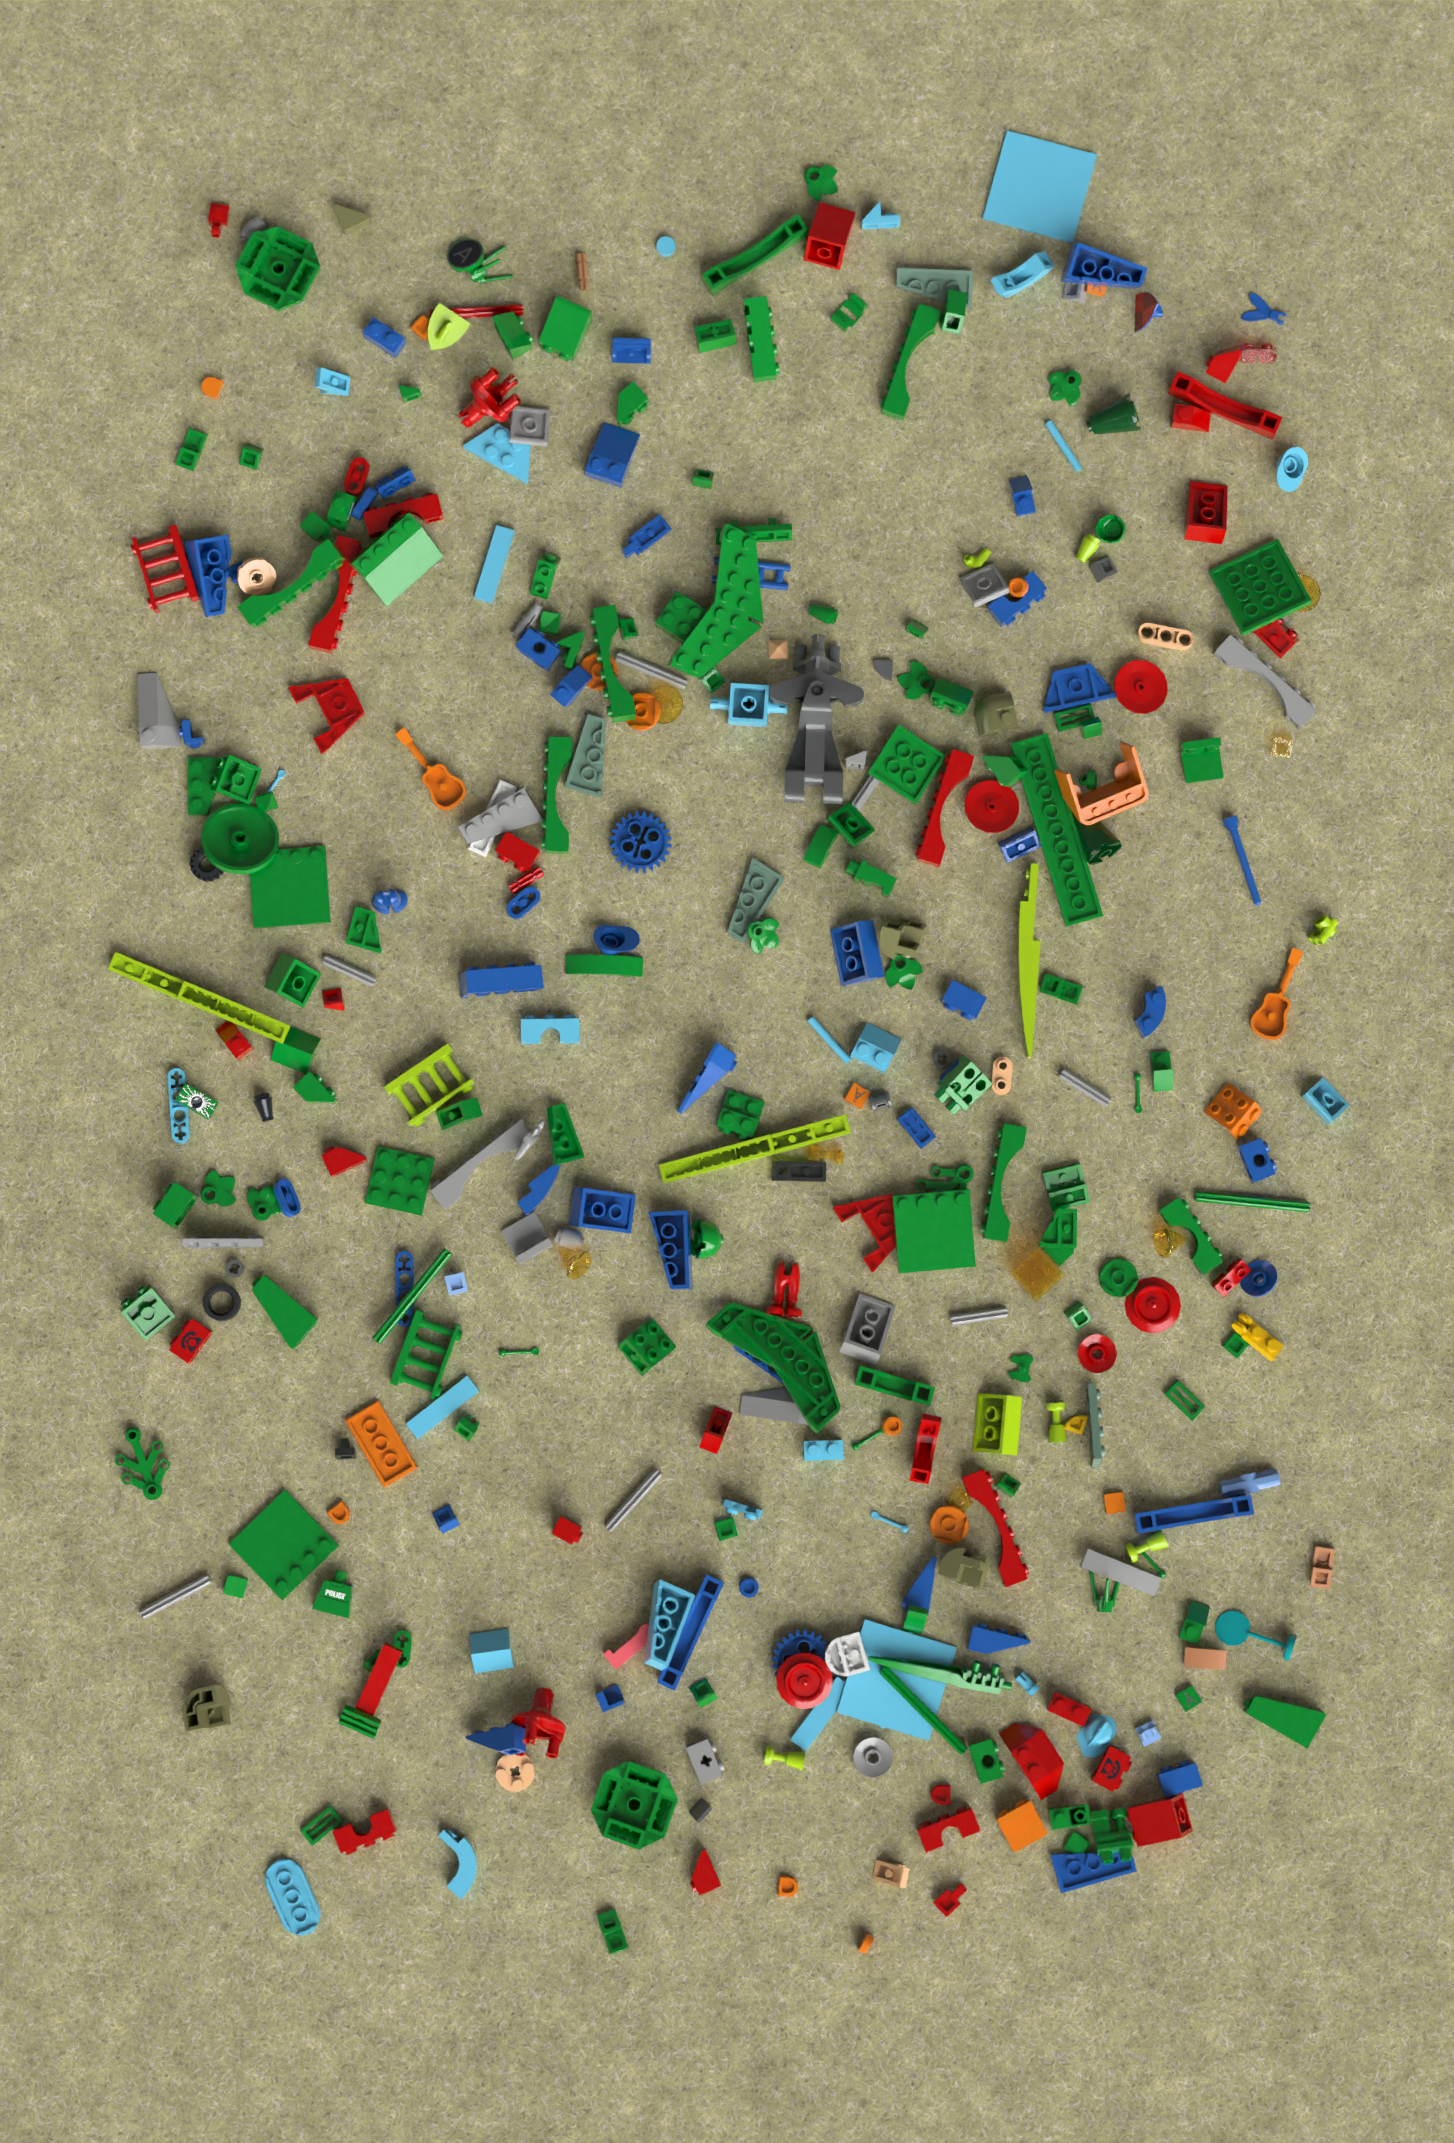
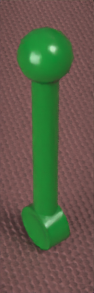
[1134,1073,1142,1114]
[499,1348,539,1357]
[852,1426,884,1451]
[1141,1551,1166,1578]

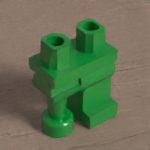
[846,859,897,898]
[1090,1808,1133,1864]

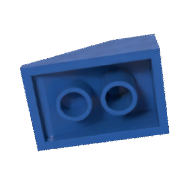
[585,422,640,488]
[569,1187,636,1234]

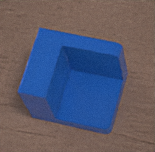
[596,1685,625,1712]

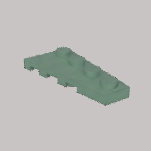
[896,268,973,310]
[1086,1383,1105,1468]

